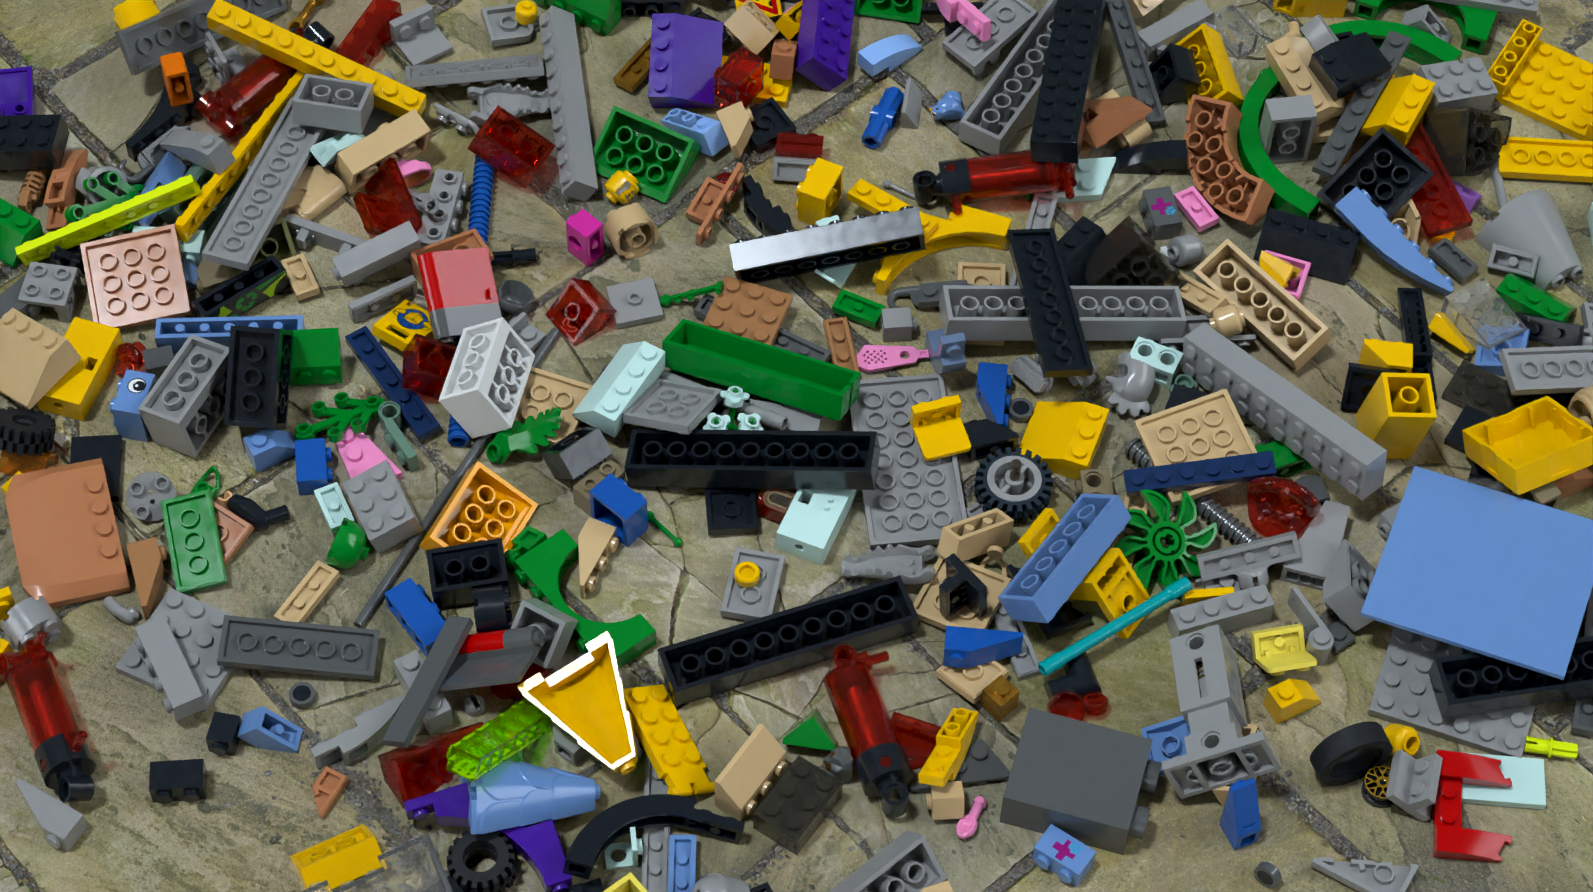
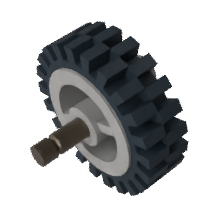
[974,447,1053,524]

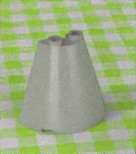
[1475,189,1584,290]

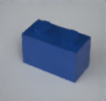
[295,438,333,496]

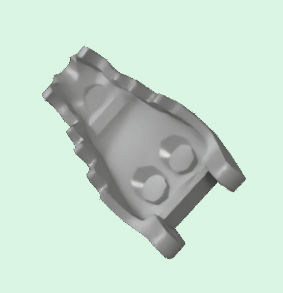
[467,83,551,126]
[841,544,935,585]

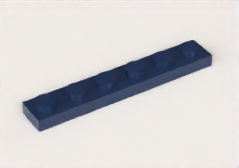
[345,326,441,442]
[1123,451,1277,497]

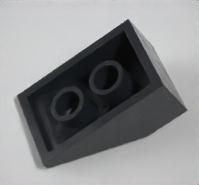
[1308,32,1392,102]

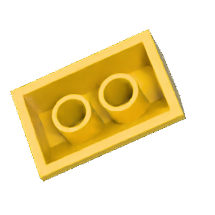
[1361,74,1435,146]
[289,824,386,892]

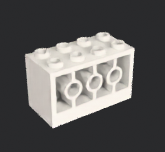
[438,317,535,438]

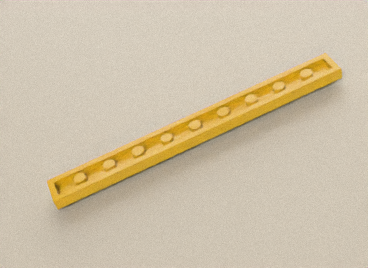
[175,70,305,243]

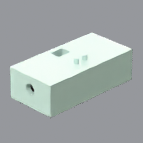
[776,489,859,565]

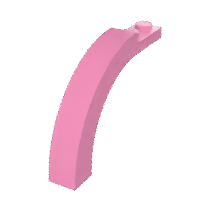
[936,0,991,42]

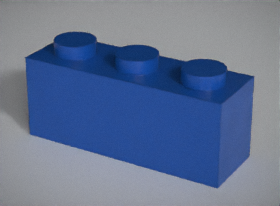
[385,577,447,657]

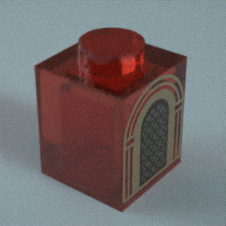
[756,488,795,525]

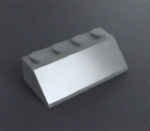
[829,830,947,892]

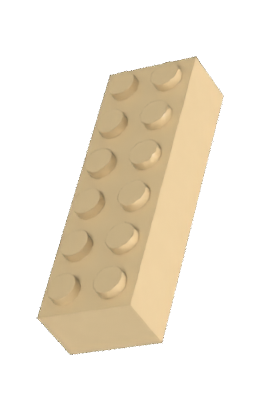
[1193,238,1331,371]

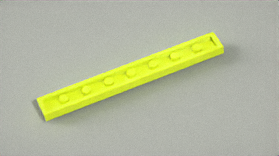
[15,174,201,266]

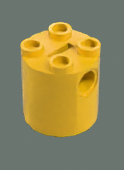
[113,0,161,30]

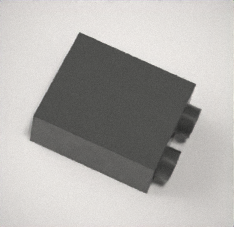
[1000,707,1162,855]

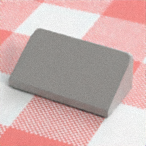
[900,78,923,129]

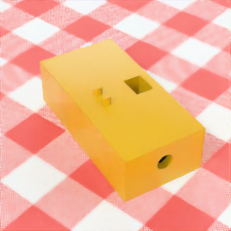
[37,317,124,421]

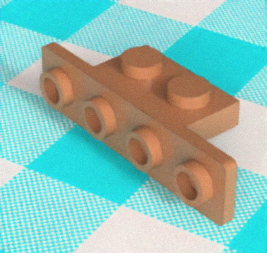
[685,162,745,246]

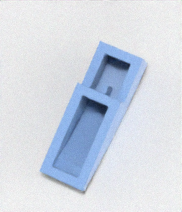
[857,34,923,77]

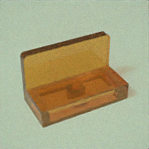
[0,450,59,476]

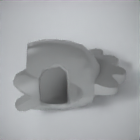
[1106,351,1155,417]

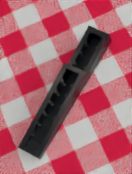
[1397,288,1437,403]

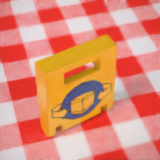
[372,299,433,356]

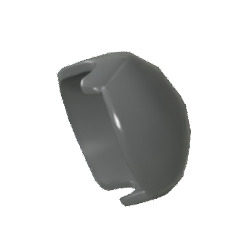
[497,279,534,316]

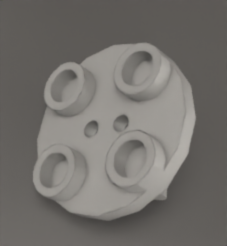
[126,472,177,521]

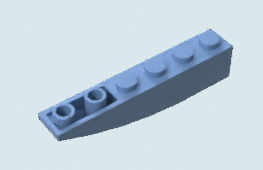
[1334,186,1454,297]

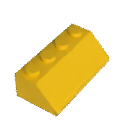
[1175,23,1244,107]

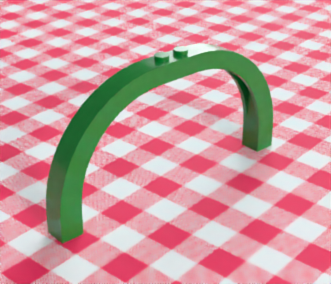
[1237,20,1462,220]

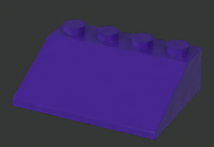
[648,13,724,108]

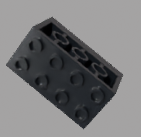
[224,325,294,429]

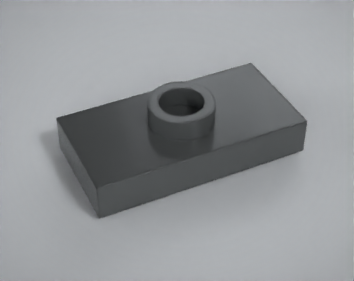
[1427,237,1479,283]

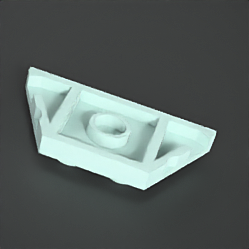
[1027,157,1116,203]

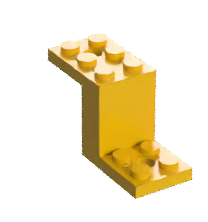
[1017,508,1151,639]

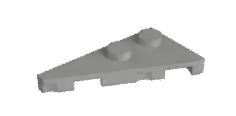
[1311,857,1419,892]

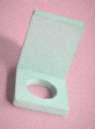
[814,263,857,289]
[604,827,643,870]

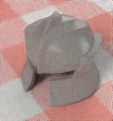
[75,166,128,204]

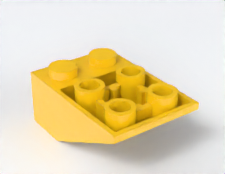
[1272,0,1348,18]

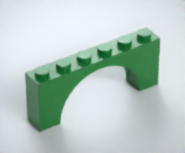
[1353,0,1498,55]
[514,529,656,669]

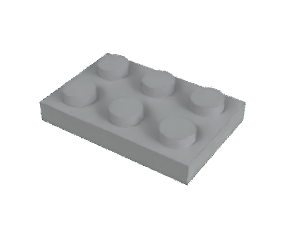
[721,547,785,621]

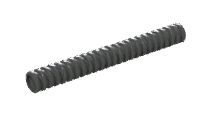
[1124,438,1277,570]

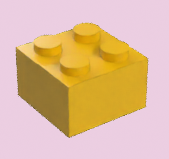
[795,158,844,225]

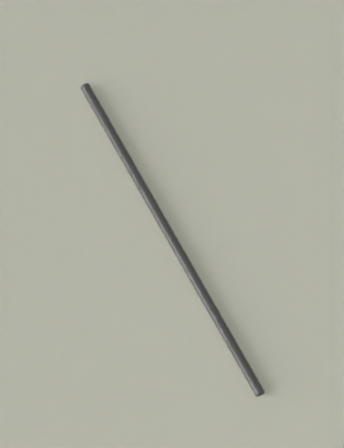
[353,328,560,628]

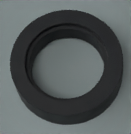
[1310,721,1393,786]

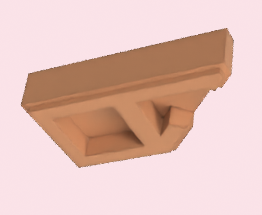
[312,766,349,820]

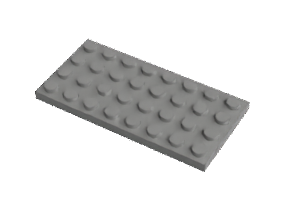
[849,374,967,550]

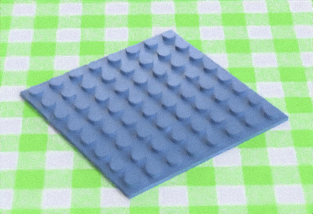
[1360,466,1593,680]

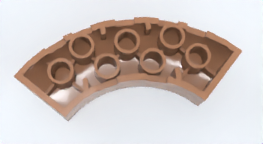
[1183,94,1275,226]

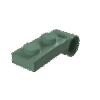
[378,401,419,473]

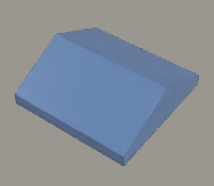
[1474,328,1530,376]
[1141,716,1191,776]

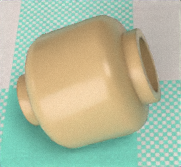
[1209,304,1246,337]

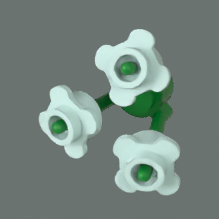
[703,386,763,430]

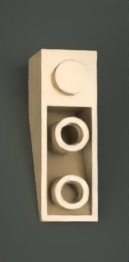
[578,517,619,599]

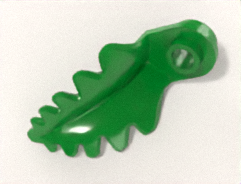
[486,407,562,464]

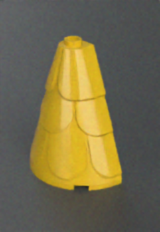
[517,631,638,775]

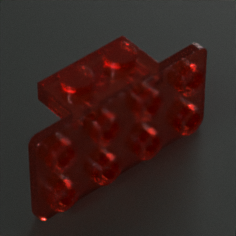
[353,157,422,236]

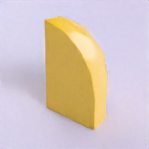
[1259,250,1302,288]

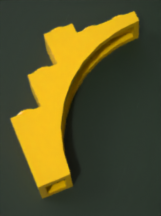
[873,204,1012,295]

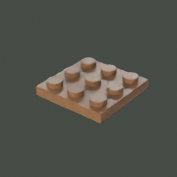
[702,275,793,346]

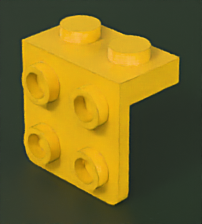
[910,395,971,461]

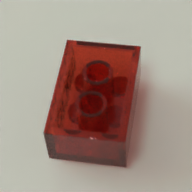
[467,105,556,189]

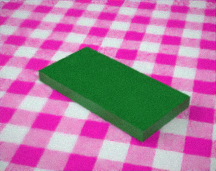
[160,489,228,594]

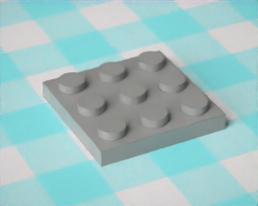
[622,378,723,435]

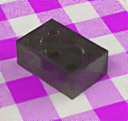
[753,756,843,855]

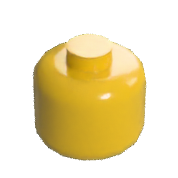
[515,0,538,26]

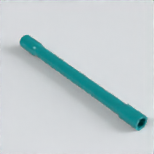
[1037,576,1192,677]

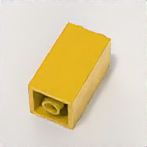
[1356,372,1437,459]

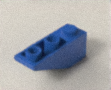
[975,362,1012,428]
[1219,778,1261,851]

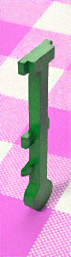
[659,281,723,307]

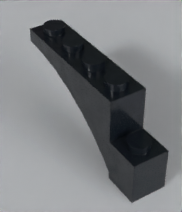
[125,56,204,162]

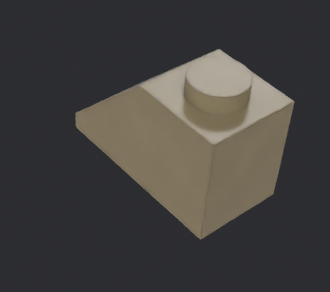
[194,260,231,295]

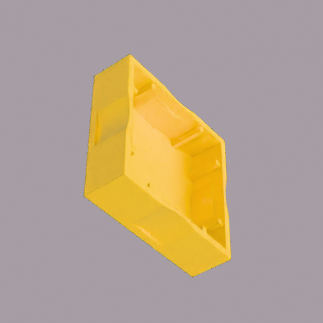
[1462,396,1593,495]

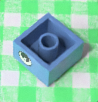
[110,369,157,442]

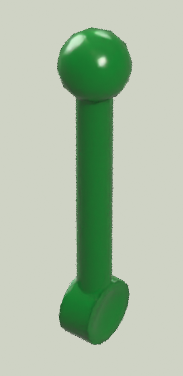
[648,511,683,547]

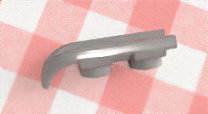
[434,102,484,145]

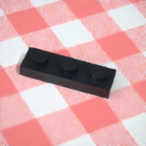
[1513,312,1584,346]

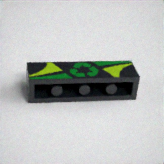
[191,254,289,318]

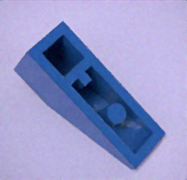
[943,626,1024,668]

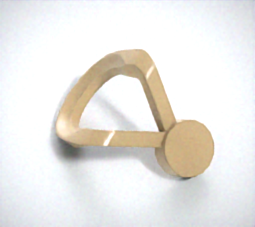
[978,545,1008,577]

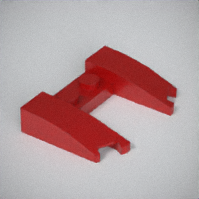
[1433,750,1512,863]

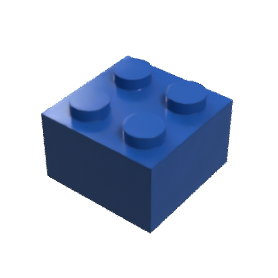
[590,473,648,547]

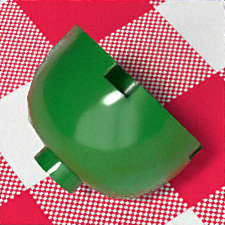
[324,517,370,569]

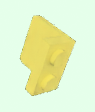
[1251,623,1317,676]

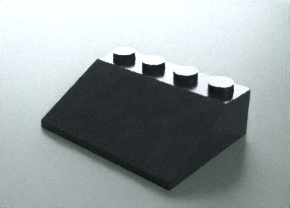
[1317,127,1434,226]

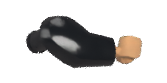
[217,491,290,531]

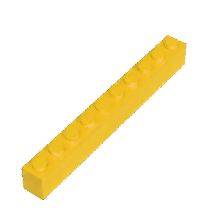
[206,0,426,117]

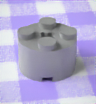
[0,596,62,657]

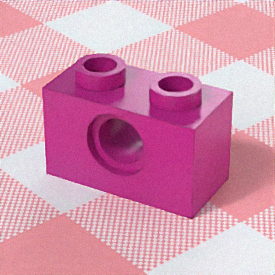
[566,209,604,267]

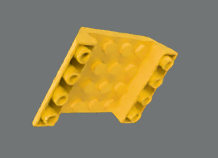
[1488,19,1593,141]

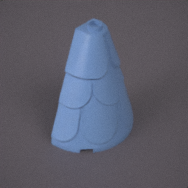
[461,752,600,834]

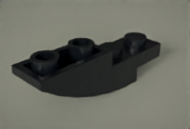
[742,175,798,236]

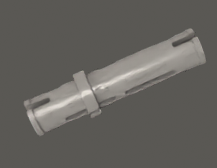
[401,188,439,213]

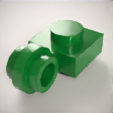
[504,526,547,569]

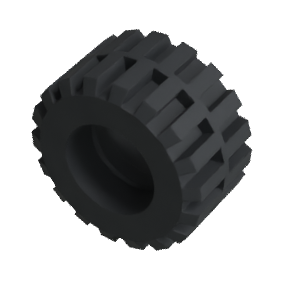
[447,830,516,892]

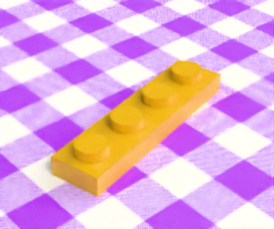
[847,178,938,241]

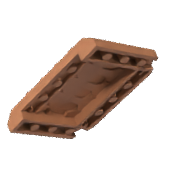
[5,458,131,608]

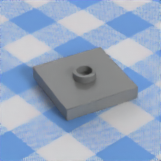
[606,277,664,329]

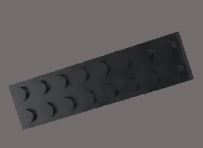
[1006,228,1093,378]

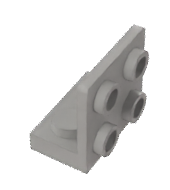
[389,3,453,66]
[204,31,254,90]
[18,262,82,323]

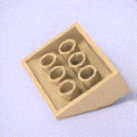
[0,308,81,410]

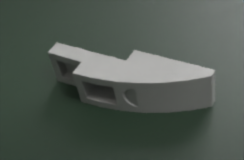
[310,696,403,770]

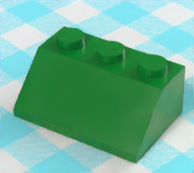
[854,0,924,23]
[0,198,44,269]
[1491,273,1577,322]
[290,328,343,386]

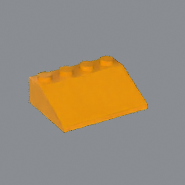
[419,461,538,553]

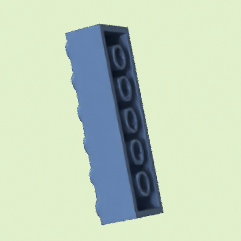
[998,493,1132,623]

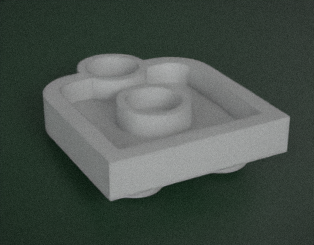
[481,4,540,47]

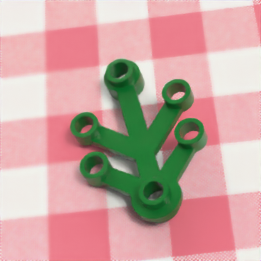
[64,171,145,238]
[295,392,385,443]

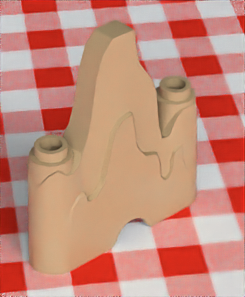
[242,165,347,221]

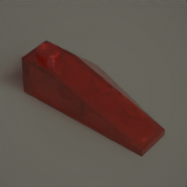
[378,722,489,808]

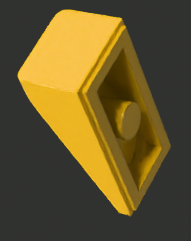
[775,0,803,40]
[1428,312,1475,354]

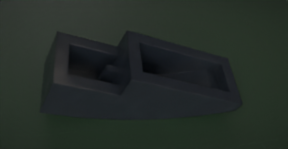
[1114,140,1187,175]

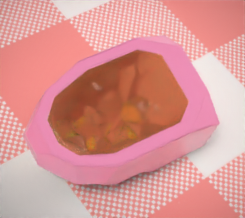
[390,159,433,189]

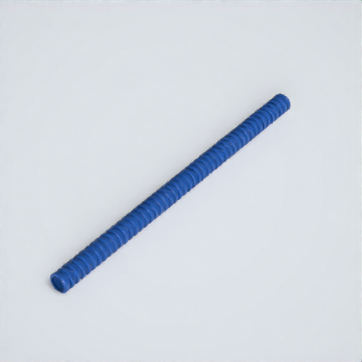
[447,150,496,447]

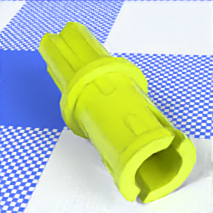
[1524,736,1578,759]

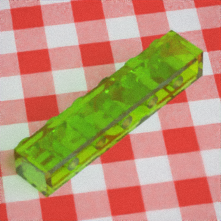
[446,699,550,782]

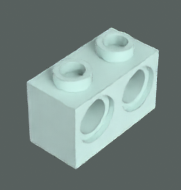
[1130,336,1183,388]

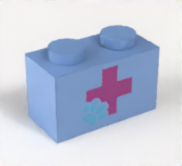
[1032,824,1096,887]

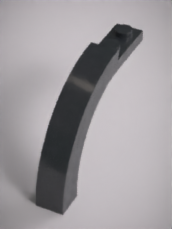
[563,794,745,880]

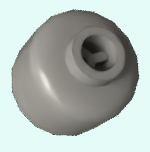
[1167,234,1204,267]

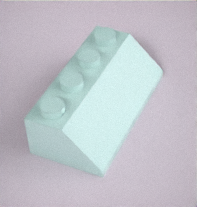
[572,341,665,438]

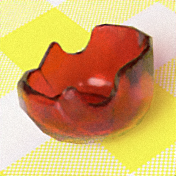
[1046,691,1086,721]

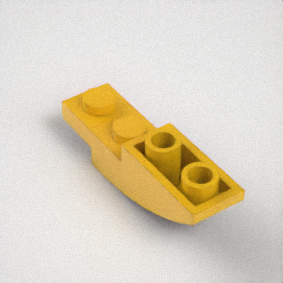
[918,708,978,787]

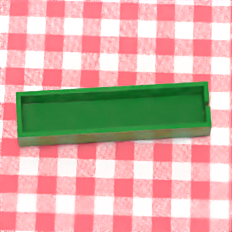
[662,319,861,421]

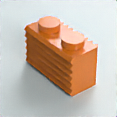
[159,52,194,106]

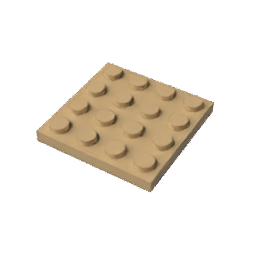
[1134,389,1257,507]

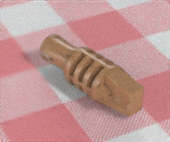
[17,169,48,214]

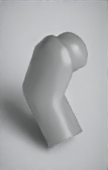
[103,596,139,623]

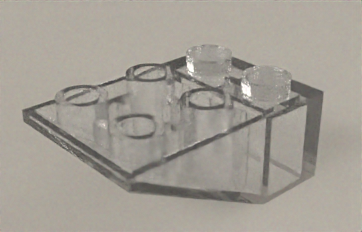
[1441,278,1527,350]

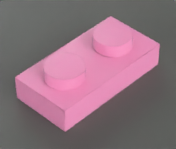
[1174,186,1219,232]

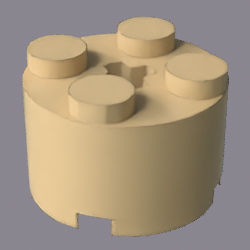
[604,203,659,259]

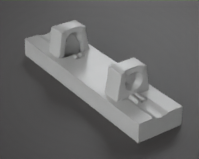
[285,213,368,255]

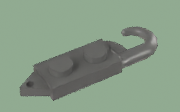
[118,125,194,184]
[887,280,972,308]

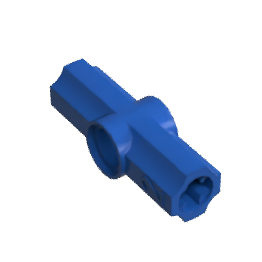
[861,86,904,150]

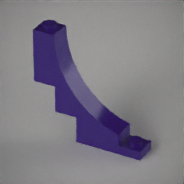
[404,782,572,892]

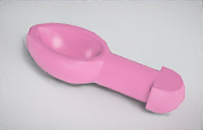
[956,796,987,839]

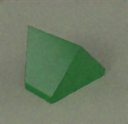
[782,707,837,751]

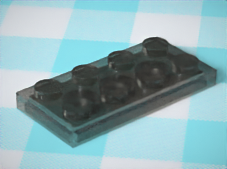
[1441,360,1542,418]

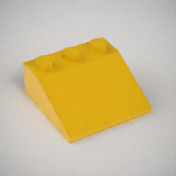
[1019,401,1109,480]

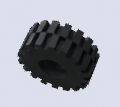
[0,407,56,456]

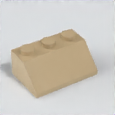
[715,723,787,821]

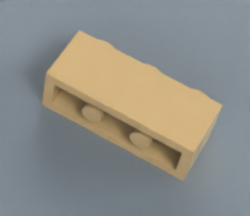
[937,508,1014,562]

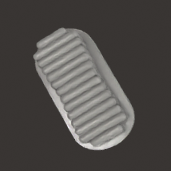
[1009,355,1053,394]

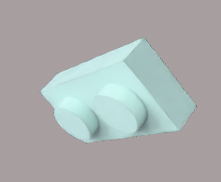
[314,482,355,534]

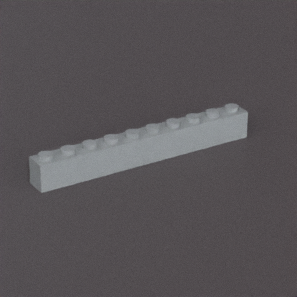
[539,5,598,202]

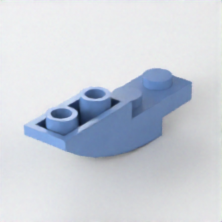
[132,151,187,227]

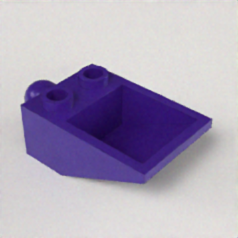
[0,66,37,116]

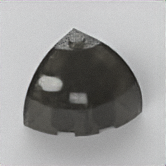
[1422,106,1512,177]
[1085,216,1188,289]

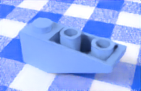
[660,108,729,157]

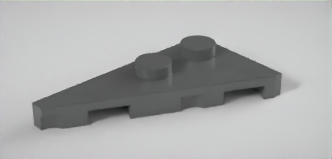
[908,738,1010,794]

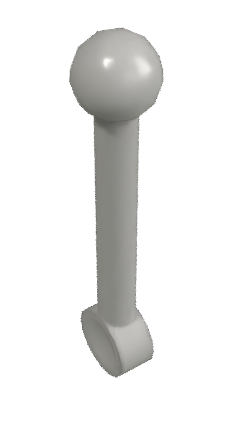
[883,179,926,205]

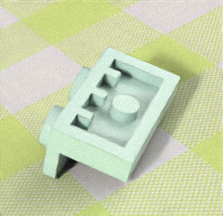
[310,133,365,167]

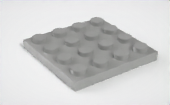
[115,588,236,712]

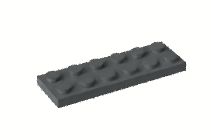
[217,615,380,681]

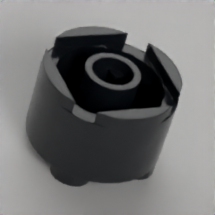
[472,584,513,633]

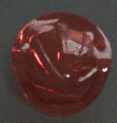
[1247,476,1321,537]

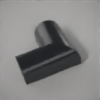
[1044,652,1102,707]

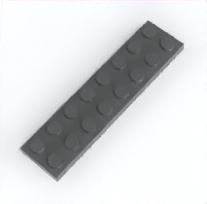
[115,0,288,75]

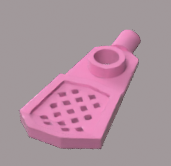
[856,345,929,373]

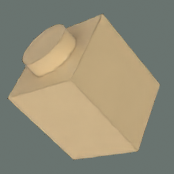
[925,781,965,820]

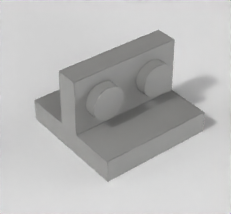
[1386,750,1443,822]

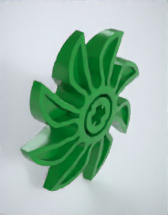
[1114,490,1217,598]

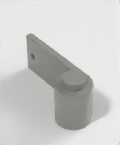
[1287,586,1334,666]

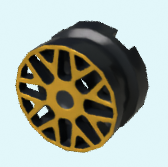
[1361,766,1394,808]

